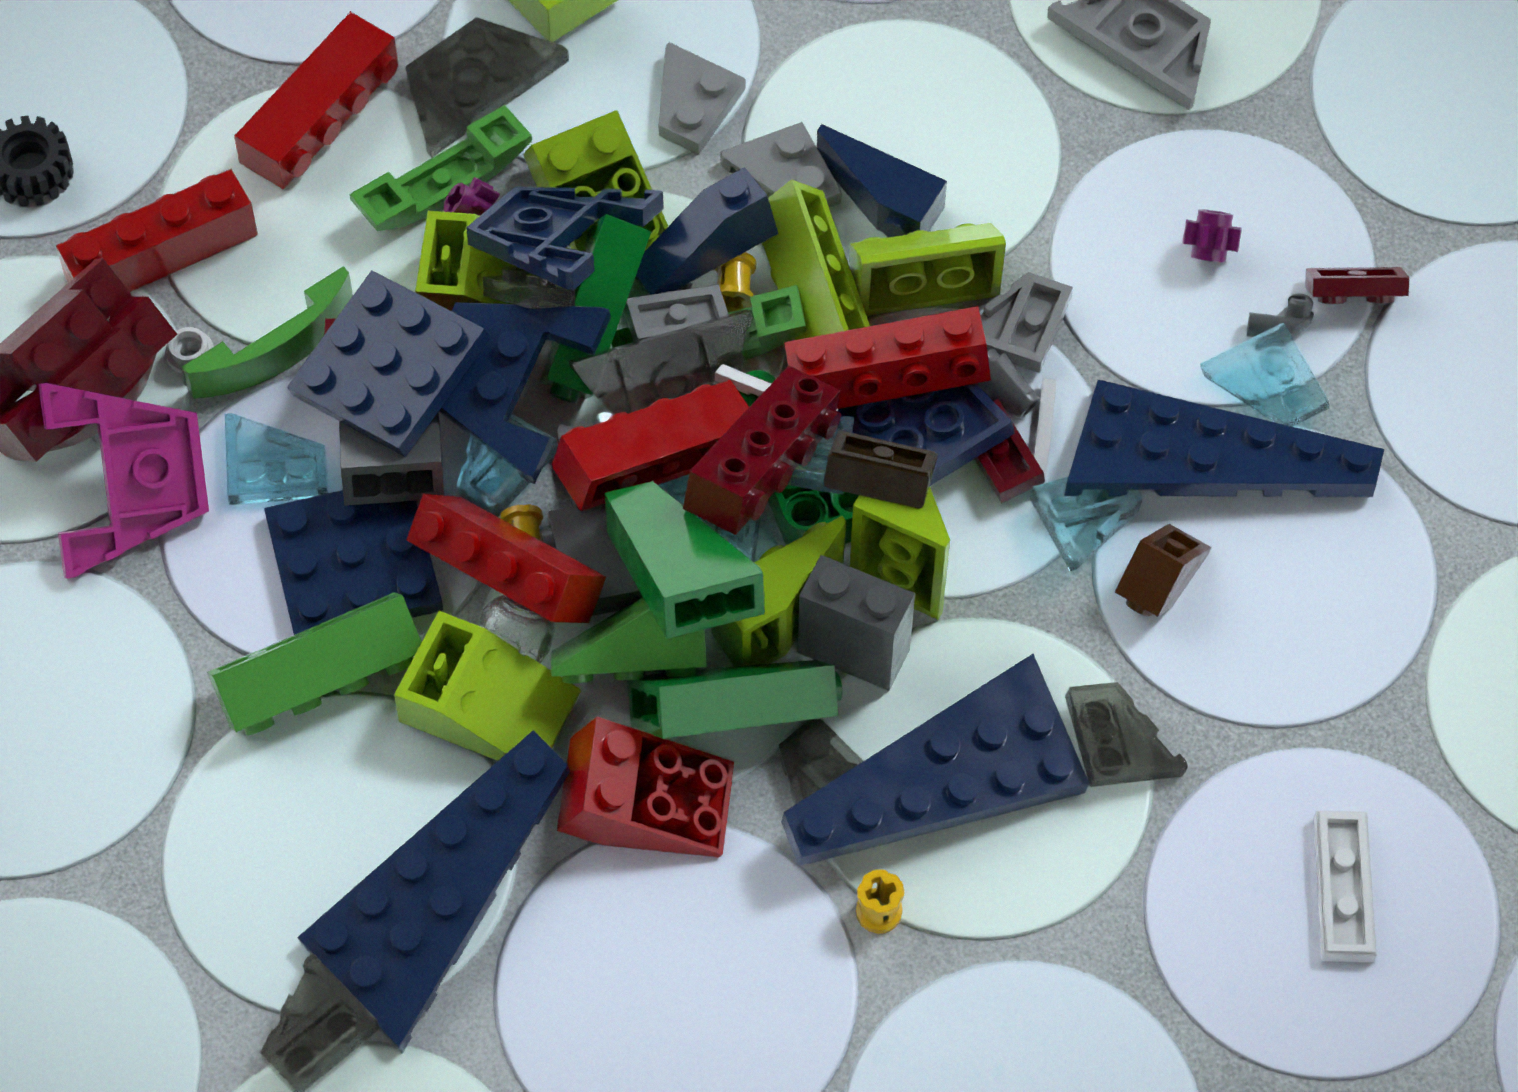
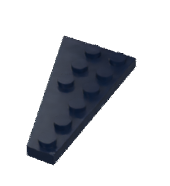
[1064,379,1384,497]
[781,654,1090,867]
[297,730,570,1054]

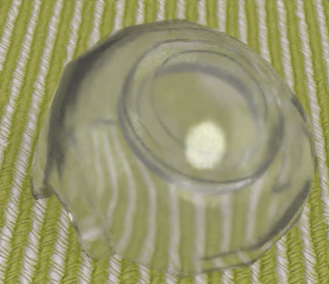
[480,595,555,664]

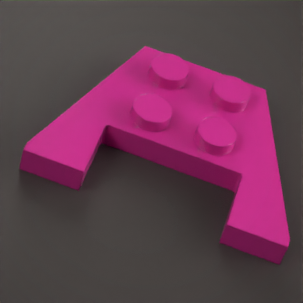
[38,383,209,579]

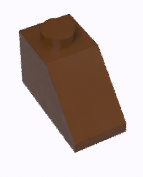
[1115,524,1212,617]

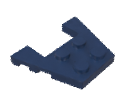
[466,187,664,290]
[439,302,611,484]

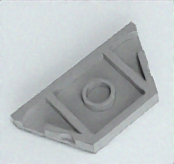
[1047,0,1211,110]

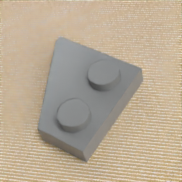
[658,42,746,155]
[720,122,842,207]
[980,272,1073,373]

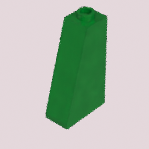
[540,214,652,404]
[605,481,765,639]
[627,660,842,739]

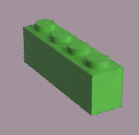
[207,592,422,736]

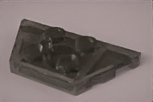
[405,17,569,158]
[569,309,752,416]

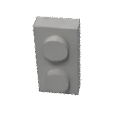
[624,285,732,349]

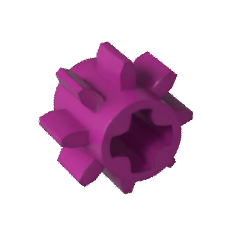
[444,177,500,216]
[1182,209,1242,262]

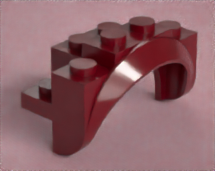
[0,259,177,462]

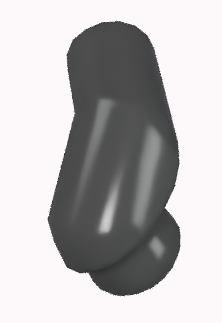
[1246,293,1314,340]

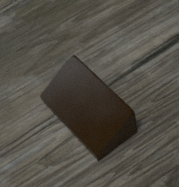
[824,431,938,508]

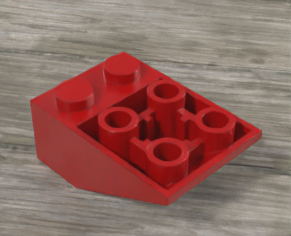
[557,716,734,857]

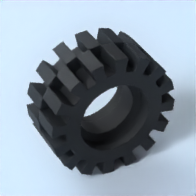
[0,115,74,207]

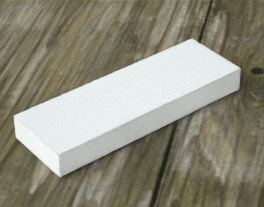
[1313,810,1377,963]

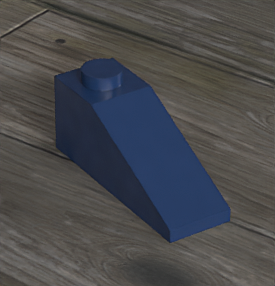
[817,124,947,238]
[635,167,779,295]

